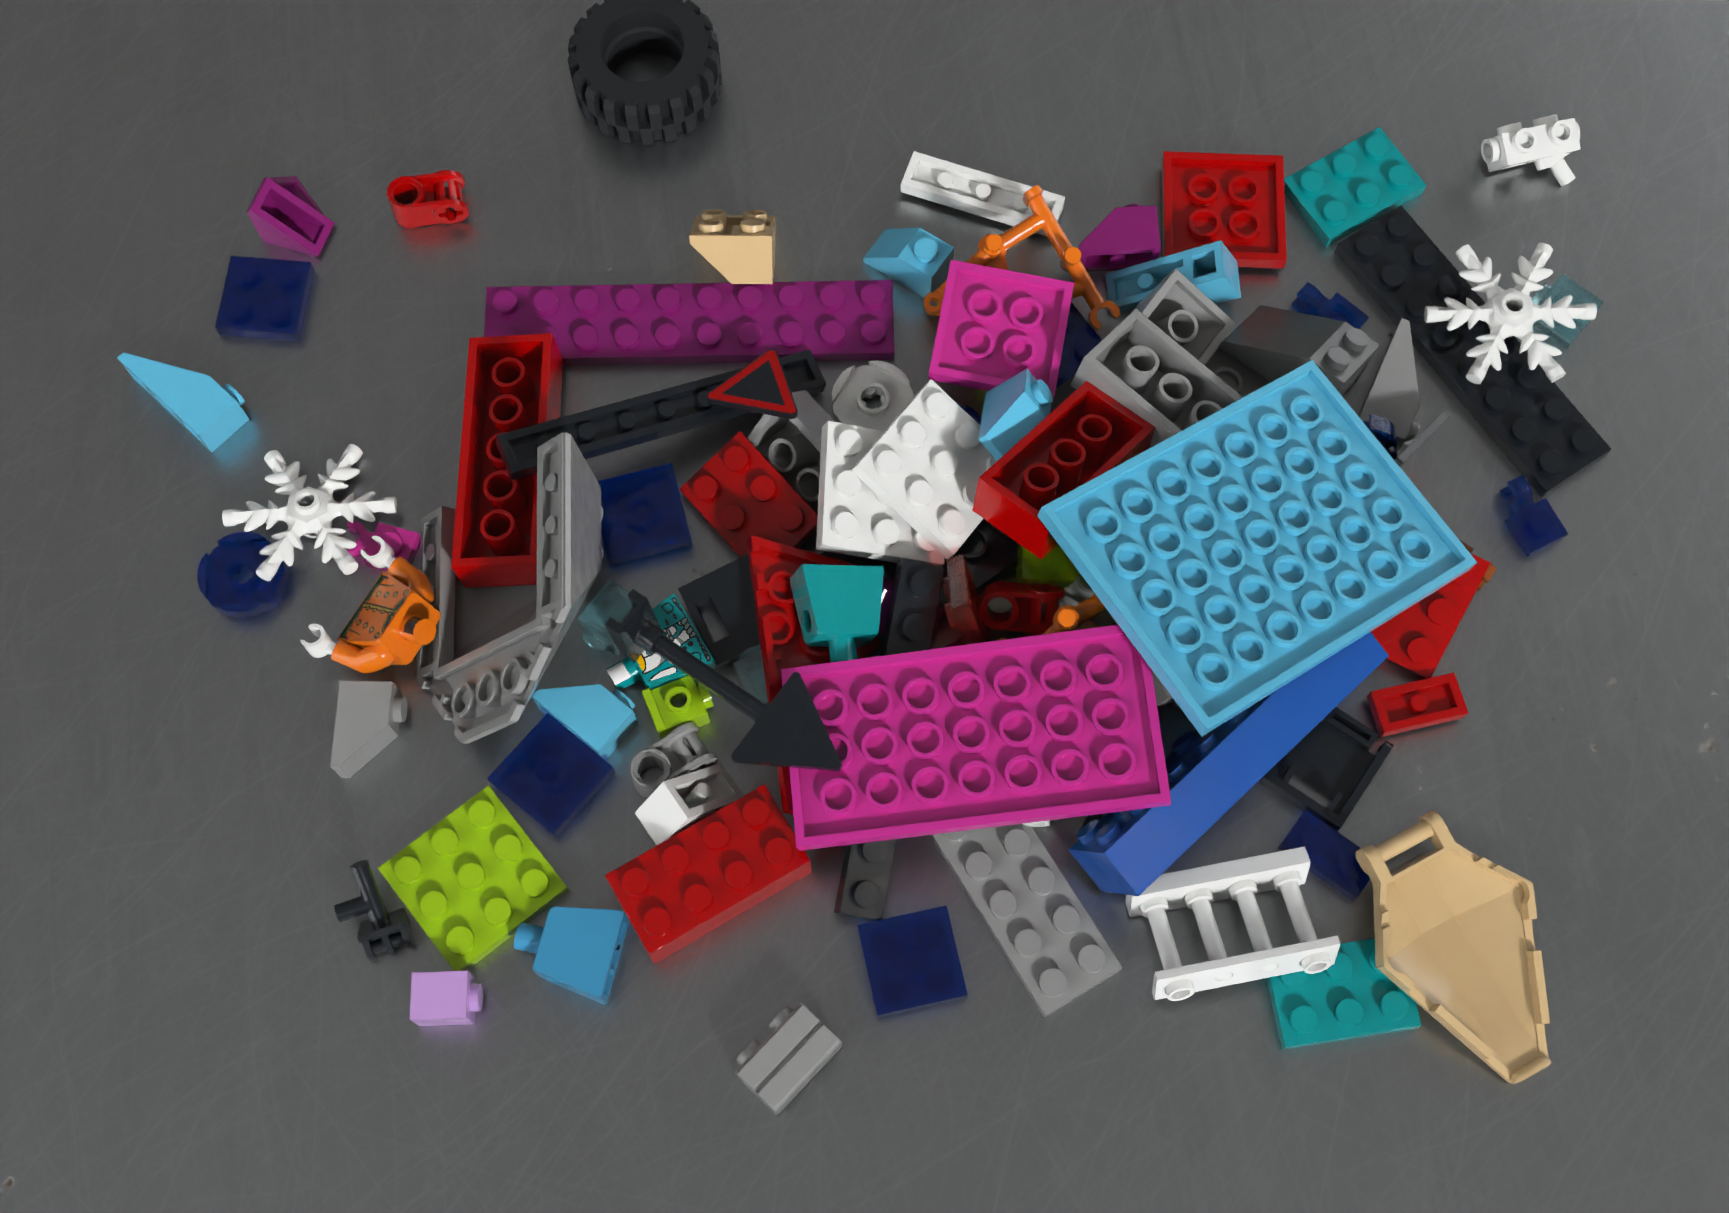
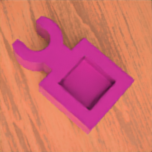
[346,521,420,572]

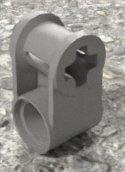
[630,722,719,798]

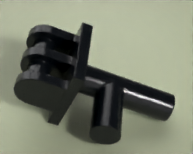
[334,860,415,961]

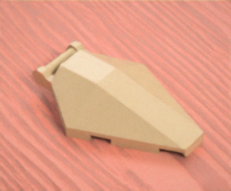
[1355,810,1552,1084]

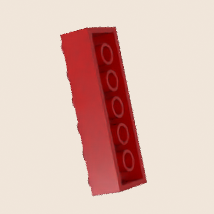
[451,333,563,588]

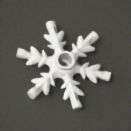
[1424,243,1597,384]
[222,444,397,581]

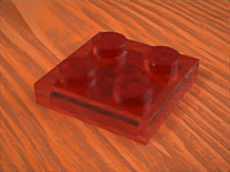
[942,554,992,645]

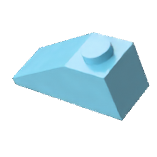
[1106,240,1241,312]
[117,352,250,452]

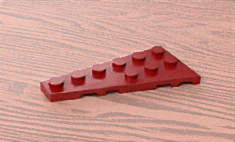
[746,535,861,815]

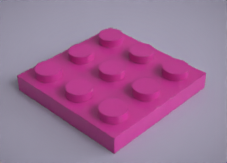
[928,260,1074,403]

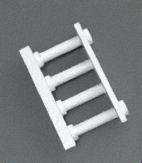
[1125,846,1341,1001]

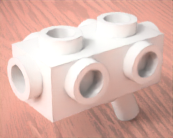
[1481,114,1581,187]

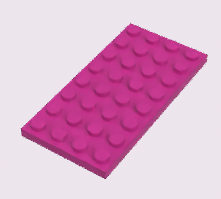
[781,625,1171,851]

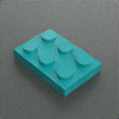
[1284,127,1427,247]
[1266,938,1422,1050]

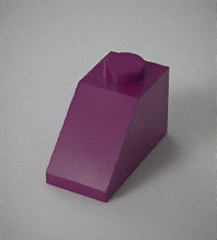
[1078,204,1161,272]

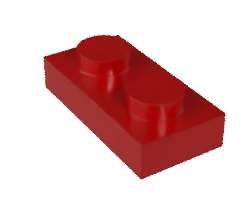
[1367,672,1469,738]

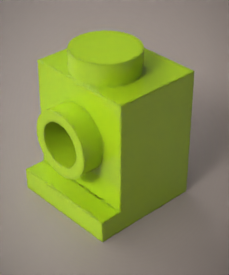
[641,676,714,740]

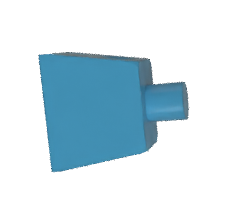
[514,906,630,1005]

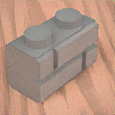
[735,1003,842,1115]

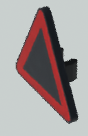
[706,349,798,419]

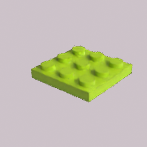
[378,785,570,971]

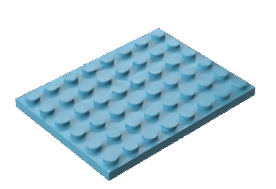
[1037,360,1477,737]

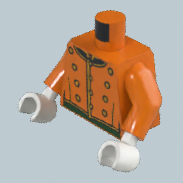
[300,536,441,674]

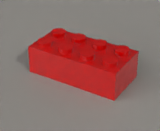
[972,381,1155,559]
[605,784,812,964]

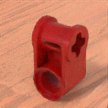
[387,170,469,228]
[980,581,1066,635]

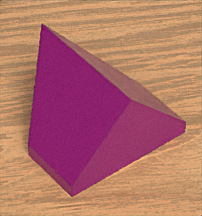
[247,176,334,257]

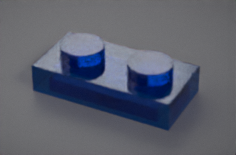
[1278,809,1370,902]

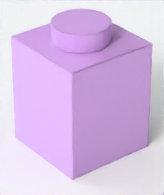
[409,971,483,1026]

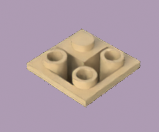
[689,209,776,284]

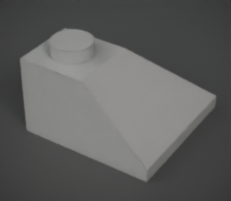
[1130,269,1236,365]

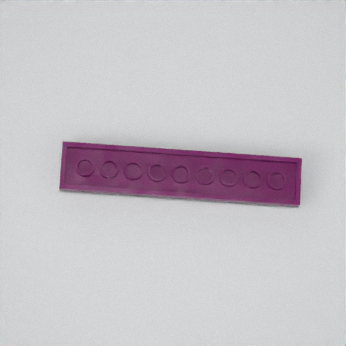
[484,280,895,366]

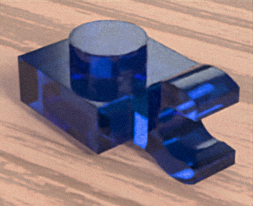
[1291,282,1369,329]
[1500,475,1568,557]

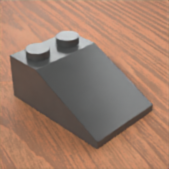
[1220,305,1380,397]

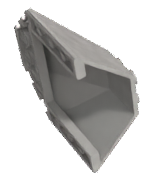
[416,432,604,744]

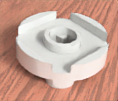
[832,360,914,431]

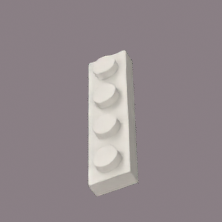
[901,151,1065,236]

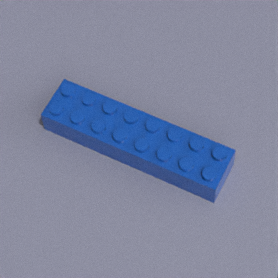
[1069,632,1389,896]

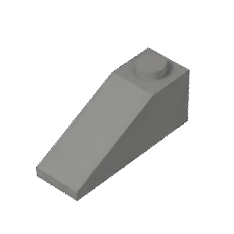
[1358,318,1421,457]

